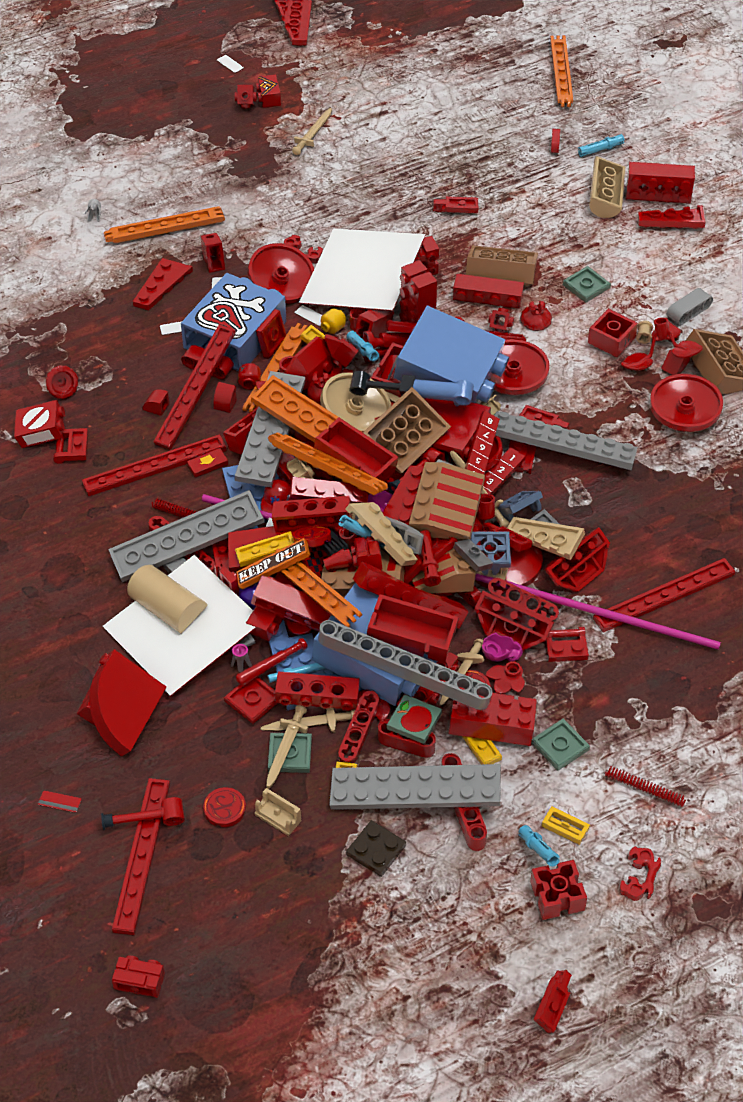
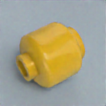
[320,309,346,334]

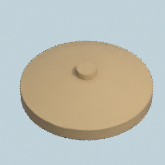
[320,373,391,432]

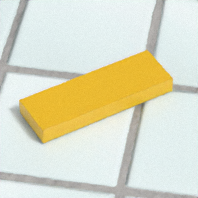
[235,531,293,567]
[462,736,502,765]

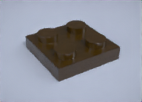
[346,820,406,877]

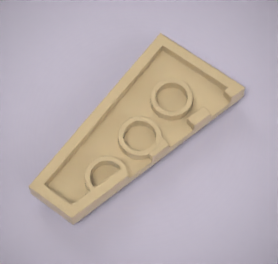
[346,502,418,566]
[507,517,585,560]

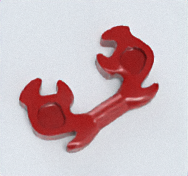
[284,235,323,264]
[619,846,661,901]

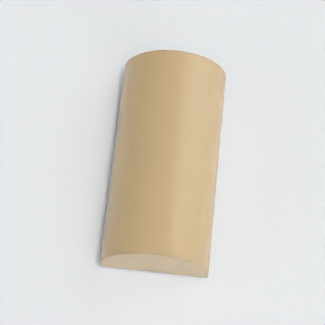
[589,156,626,218]
[127,565,208,634]

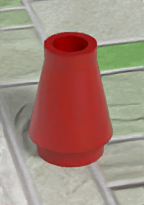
[323,548,353,570]

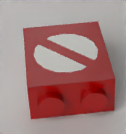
[14,400,65,448]

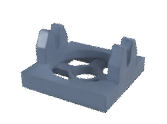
[498,491,543,522]
[470,532,511,575]

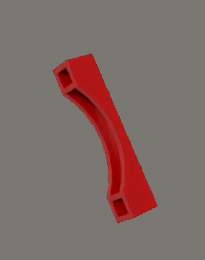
[353,562,468,629]

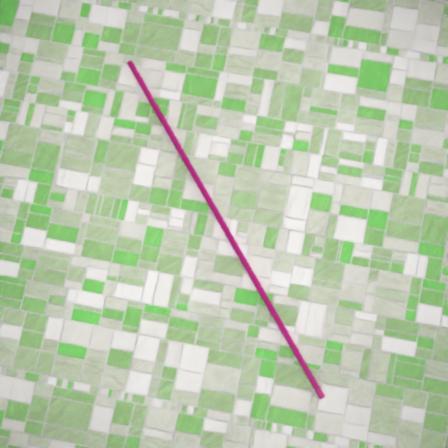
[202,494,721,650]

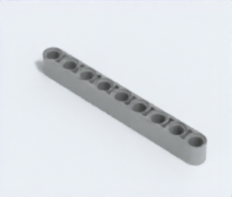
[318,620,492,710]

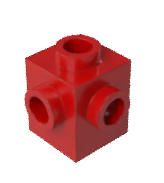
[235,85,257,108]
[488,308,514,332]

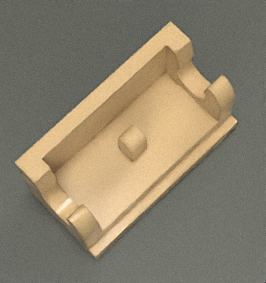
[254,788,301,836]

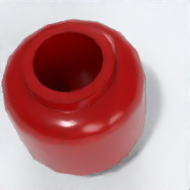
[238,363,261,390]

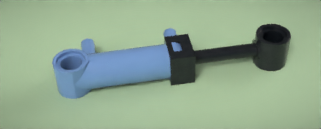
[349,371,474,406]

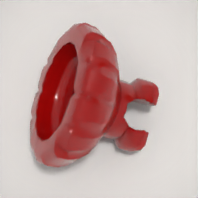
[520,301,552,331]
[46,365,78,399]
[307,373,331,405]

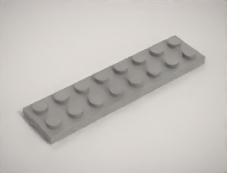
[235,371,305,488]
[494,411,638,470]
[108,490,264,582]
[330,764,501,809]

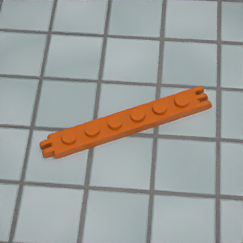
[550,35,573,107]
[103,206,225,243]
[242,323,308,412]
[268,432,388,495]
[275,548,363,627]

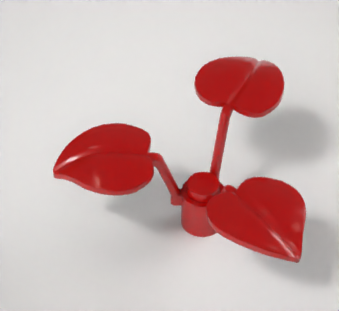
[621,317,703,370]

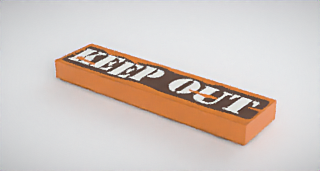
[236,538,310,590]

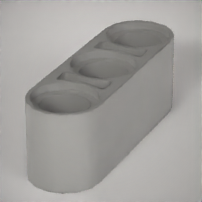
[666,288,713,325]

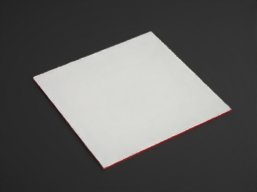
[299,229,426,311]
[103,555,256,696]

